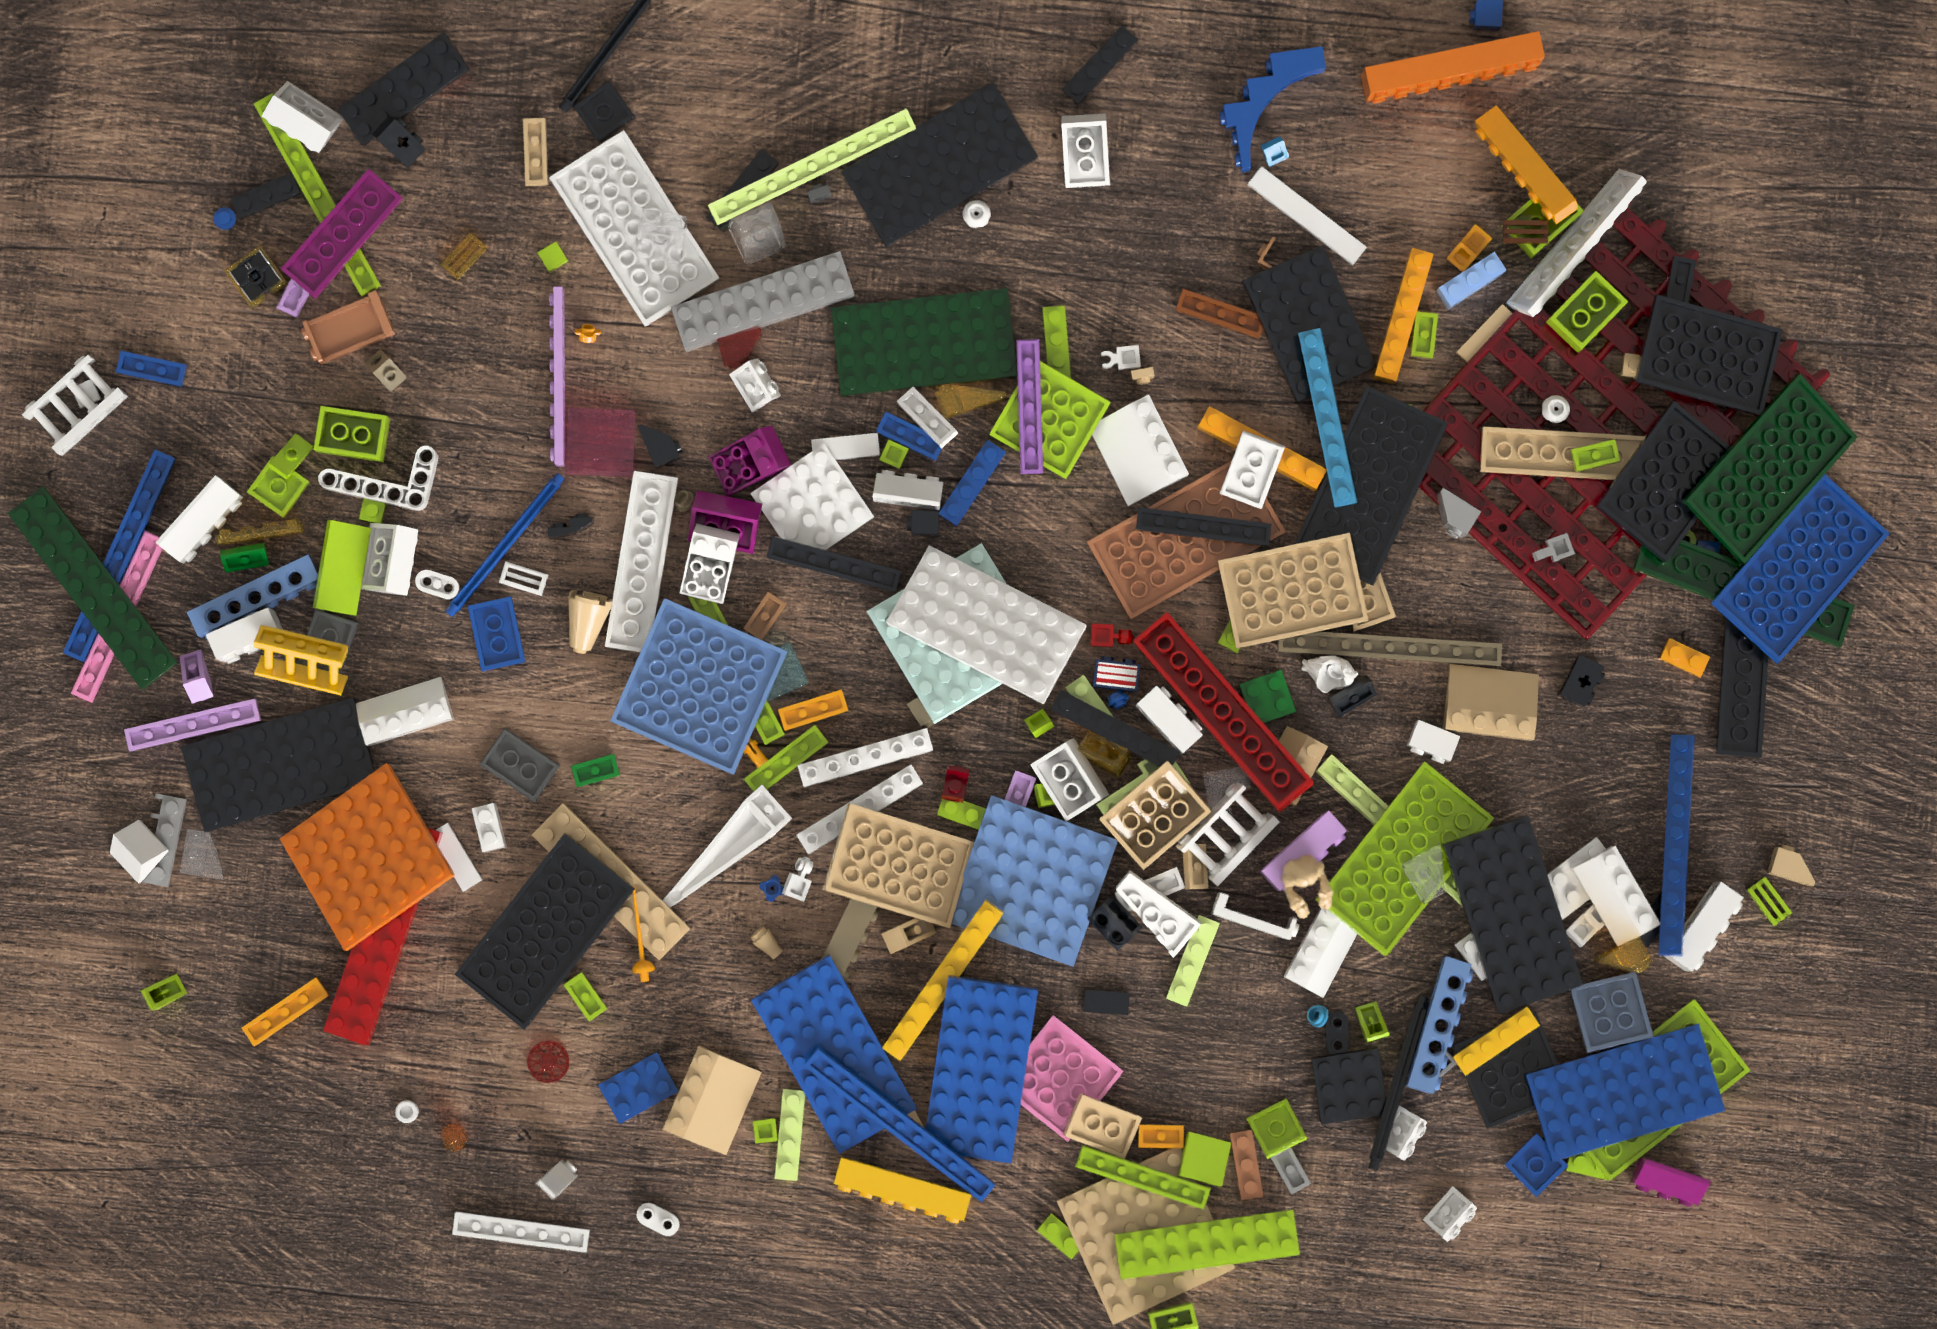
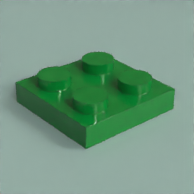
[1239,670,1296,723]

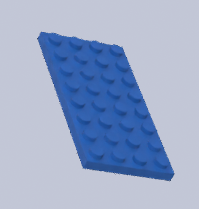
[1711,474,1890,664]
[751,955,918,1154]
[926,975,1038,1163]
[1525,1024,1726,1162]

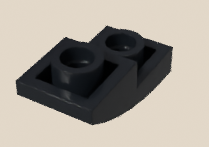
[548,514,594,539]

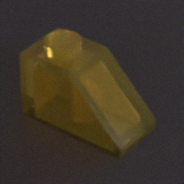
[1078,731,1130,778]

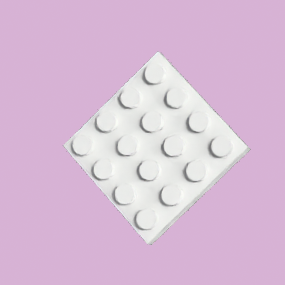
[750,444,874,550]

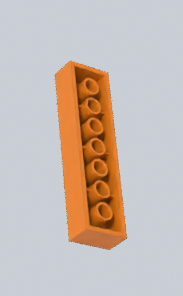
[1361,31,1545,104]

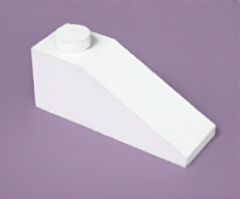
[537,1160,578,1199]

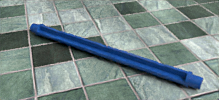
[445,473,565,617]

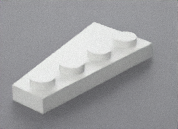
[1116,870,1201,958]

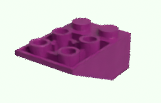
[709,425,791,497]

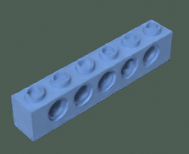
[187,554,319,639]
[1405,956,1473,1094]

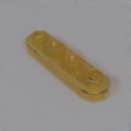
[215,519,304,545]

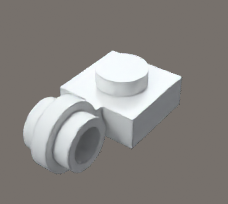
[782,857,813,902]

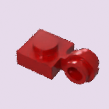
[1091,624,1134,648]

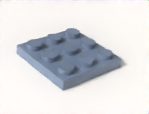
[1570,972,1653,1053]

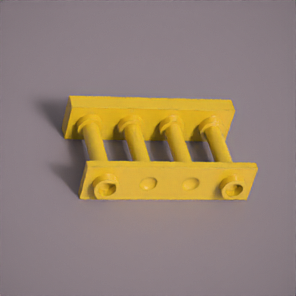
[254,625,348,695]

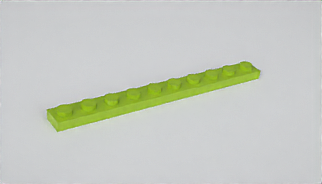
[254,93,381,297]

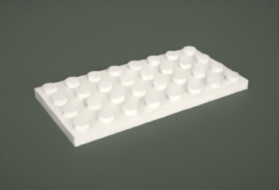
[549,130,720,327]
[886,545,1086,704]

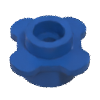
[759,875,784,902]

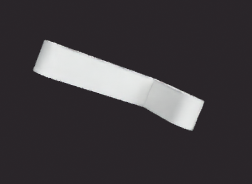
[318,446,438,511]

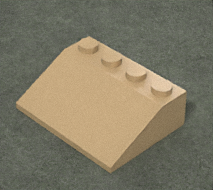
[1442,664,1539,741]
[1099,760,1212,870]
[663,1046,762,1155]

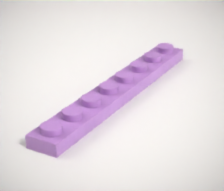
[549,287,566,467]

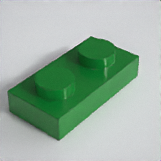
[220,543,269,573]
[571,754,621,788]

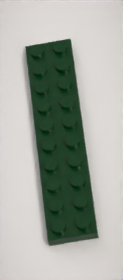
[7,486,179,690]
[1633,540,1855,648]

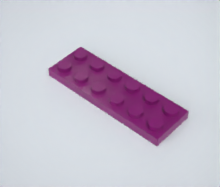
[281,169,403,299]

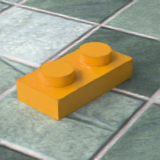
[1659,638,1710,678]
[1138,1125,1184,1149]

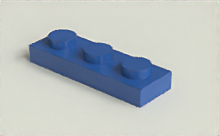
[116,351,187,387]
[876,412,942,461]

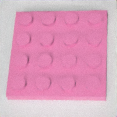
[1021,1015,1123,1142]

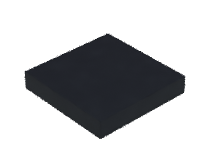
[573,81,635,143]

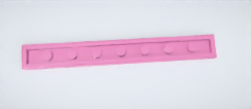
[71,531,163,703]

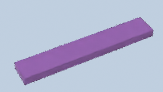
[1017,339,1044,474]

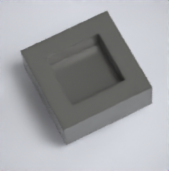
[807,184,832,204]

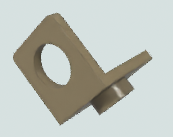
[365,349,406,391]

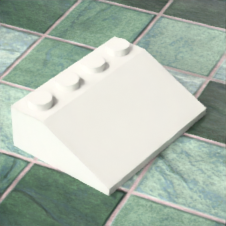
[1092,395,1189,506]

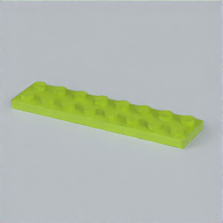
[1114,1209,1300,1280]

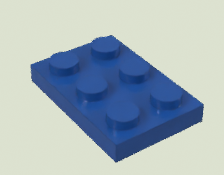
[468,596,526,672]
[598,1052,679,1124]

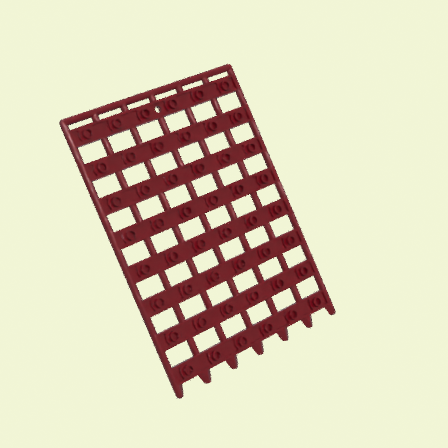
[1419,200,1830,639]

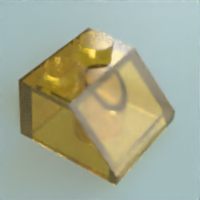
[1594,937,1653,973]

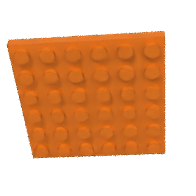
[280,763,455,951]

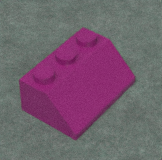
[688,491,762,554]
[1631,1157,1711,1207]

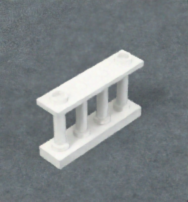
[22,355,128,456]
[1176,782,1280,886]

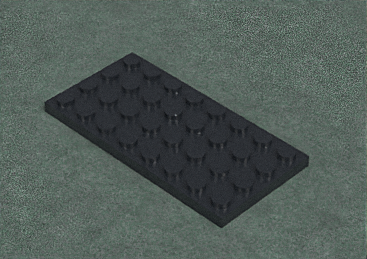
[841,82,1038,248]
[1294,386,1449,586]
[181,697,375,833]
[1442,815,1583,1014]
[455,833,635,1030]

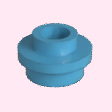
[1307,1005,1328,1027]

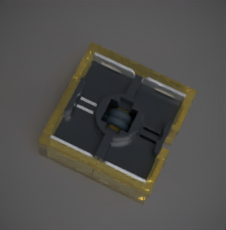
[224,245,288,309]

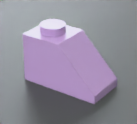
[180,649,213,703]

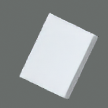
[110,820,169,883]

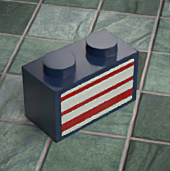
[1092,656,1140,693]

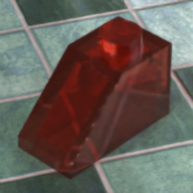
[717,328,762,370]

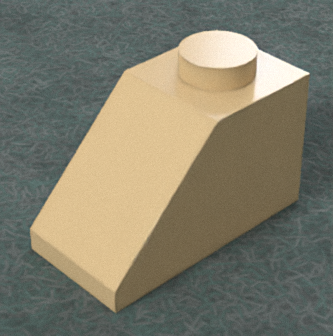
[1767,844,1815,886]
[882,918,937,954]

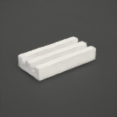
[499,561,549,596]

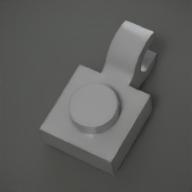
[1532,533,1575,562]

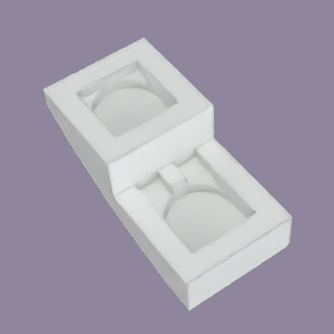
[1566,904,1605,947]

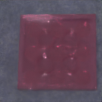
[566,408,636,477]

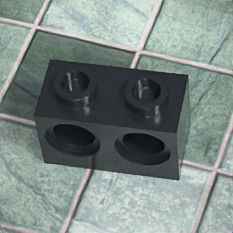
[1087,895,1143,951]

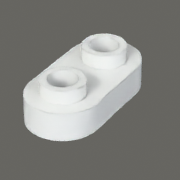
[415,570,460,599]
[637,1203,680,1236]

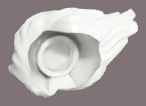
[1301,656,1358,693]

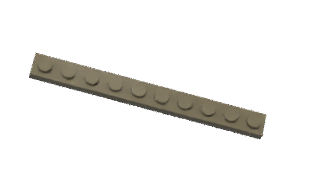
[1277,632,1502,666]

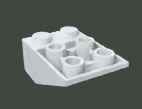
[679,523,740,604]

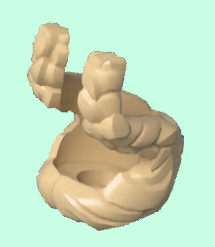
[1281,855,1333,918]

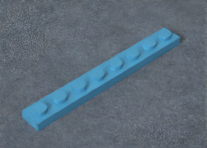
[1298,328,1357,508]

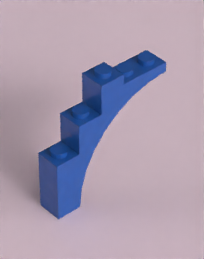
[1219,46,1326,173]

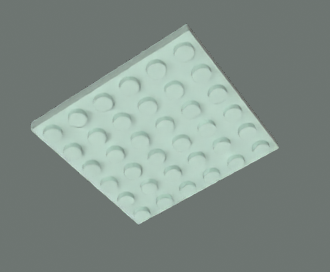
[867,543,1006,724]

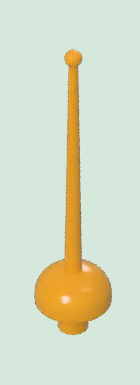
[632,886,655,982]

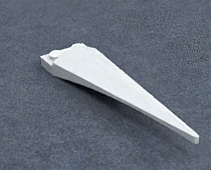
[663,785,792,908]

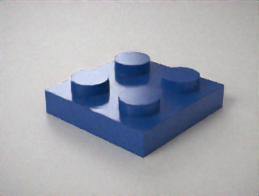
[1504,1133,1568,1197]

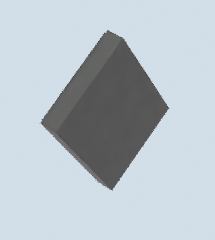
[296,609,359,674]
[479,728,560,802]

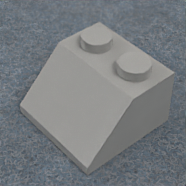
[1437,488,1481,539]

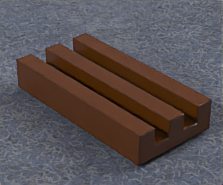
[1503,220,1548,244]

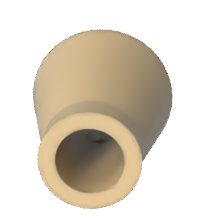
[750,926,783,959]

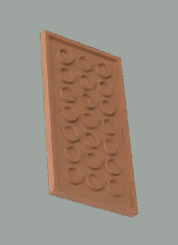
[1086,461,1286,620]

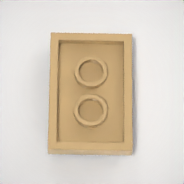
[1063,1093,1142,1159]

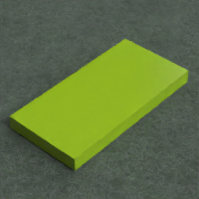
[313,520,371,616]

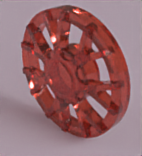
[527,1041,570,1083]

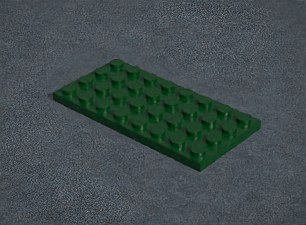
[831,288,1018,396]
[1683,374,1858,564]

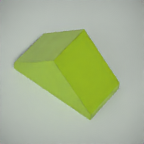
[141,974,187,1011]
[1355,1001,1389,1042]

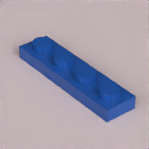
[939,440,1006,526]

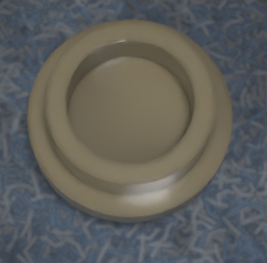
[674,490,695,512]

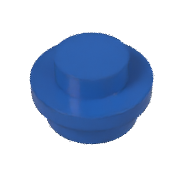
[214,207,236,230]
[1107,690,1129,710]

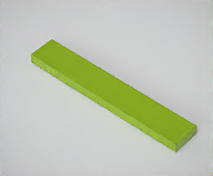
[1075,1145,1211,1210]

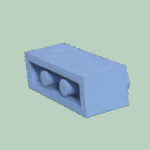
[1436,252,1506,310]

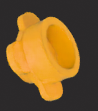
[574,324,601,343]

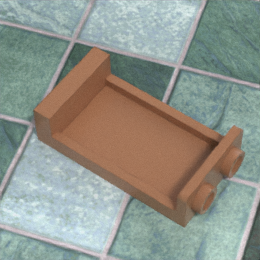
[301,290,396,365]

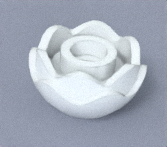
[963,200,991,228]
[1542,395,1570,423]

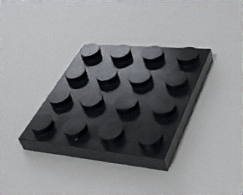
[1452,1011,1558,1129]

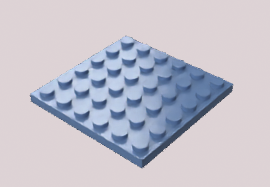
[610,598,788,775]
[951,795,1118,967]

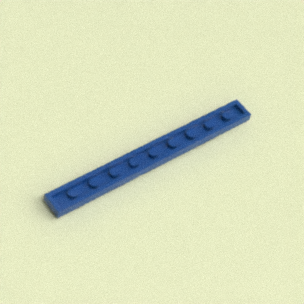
[63,449,176,662]
[1659,735,1695,956]
[804,1047,996,1202]

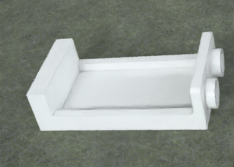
[1211,892,1299,940]

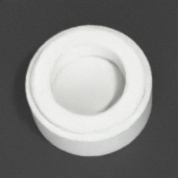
[395,1100,419,1123]

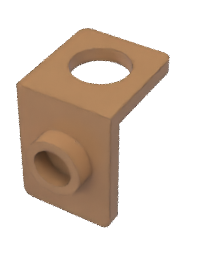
[1256,237,1275,270]

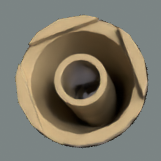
[568,590,613,654]

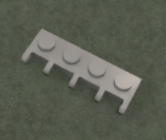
[142,793,187,887]

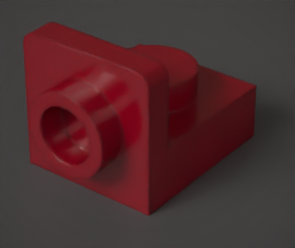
[941,765,970,803]

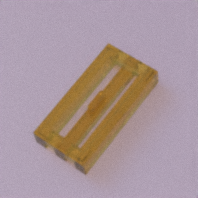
[440,232,488,281]

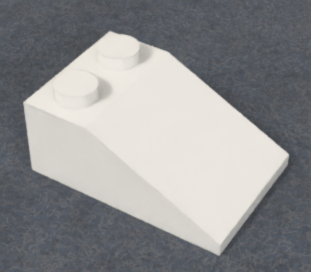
[1061,113,1110,188]

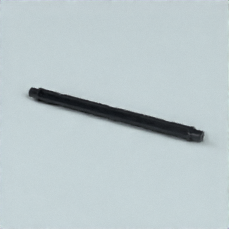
[558,0,651,113]
[1368,995,1429,1171]

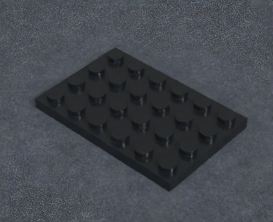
[1242,245,1377,403]
[1634,295,1783,416]
[1595,401,1730,562]

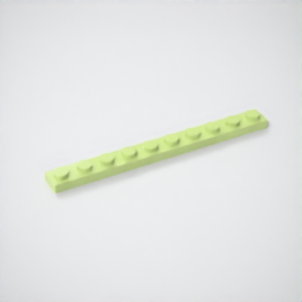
[707,109,916,225]
[1315,754,1463,907]

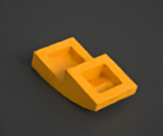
[1446,224,1493,272]

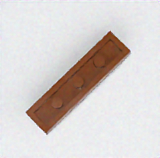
[1175,289,1263,339]

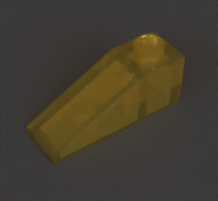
[935,384,1007,419]

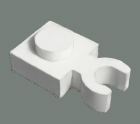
[1101,345,1141,370]

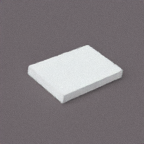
[1220,430,1285,509]

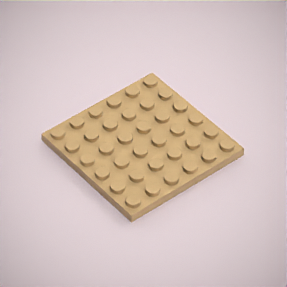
[1057,1148,1236,1325]

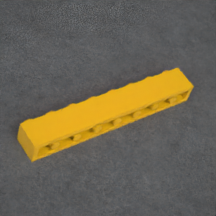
[882,899,1004,1061]

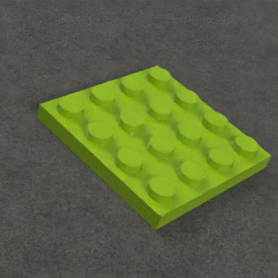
[989,361,1111,479]

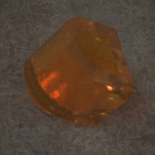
[441,1124,469,1153]

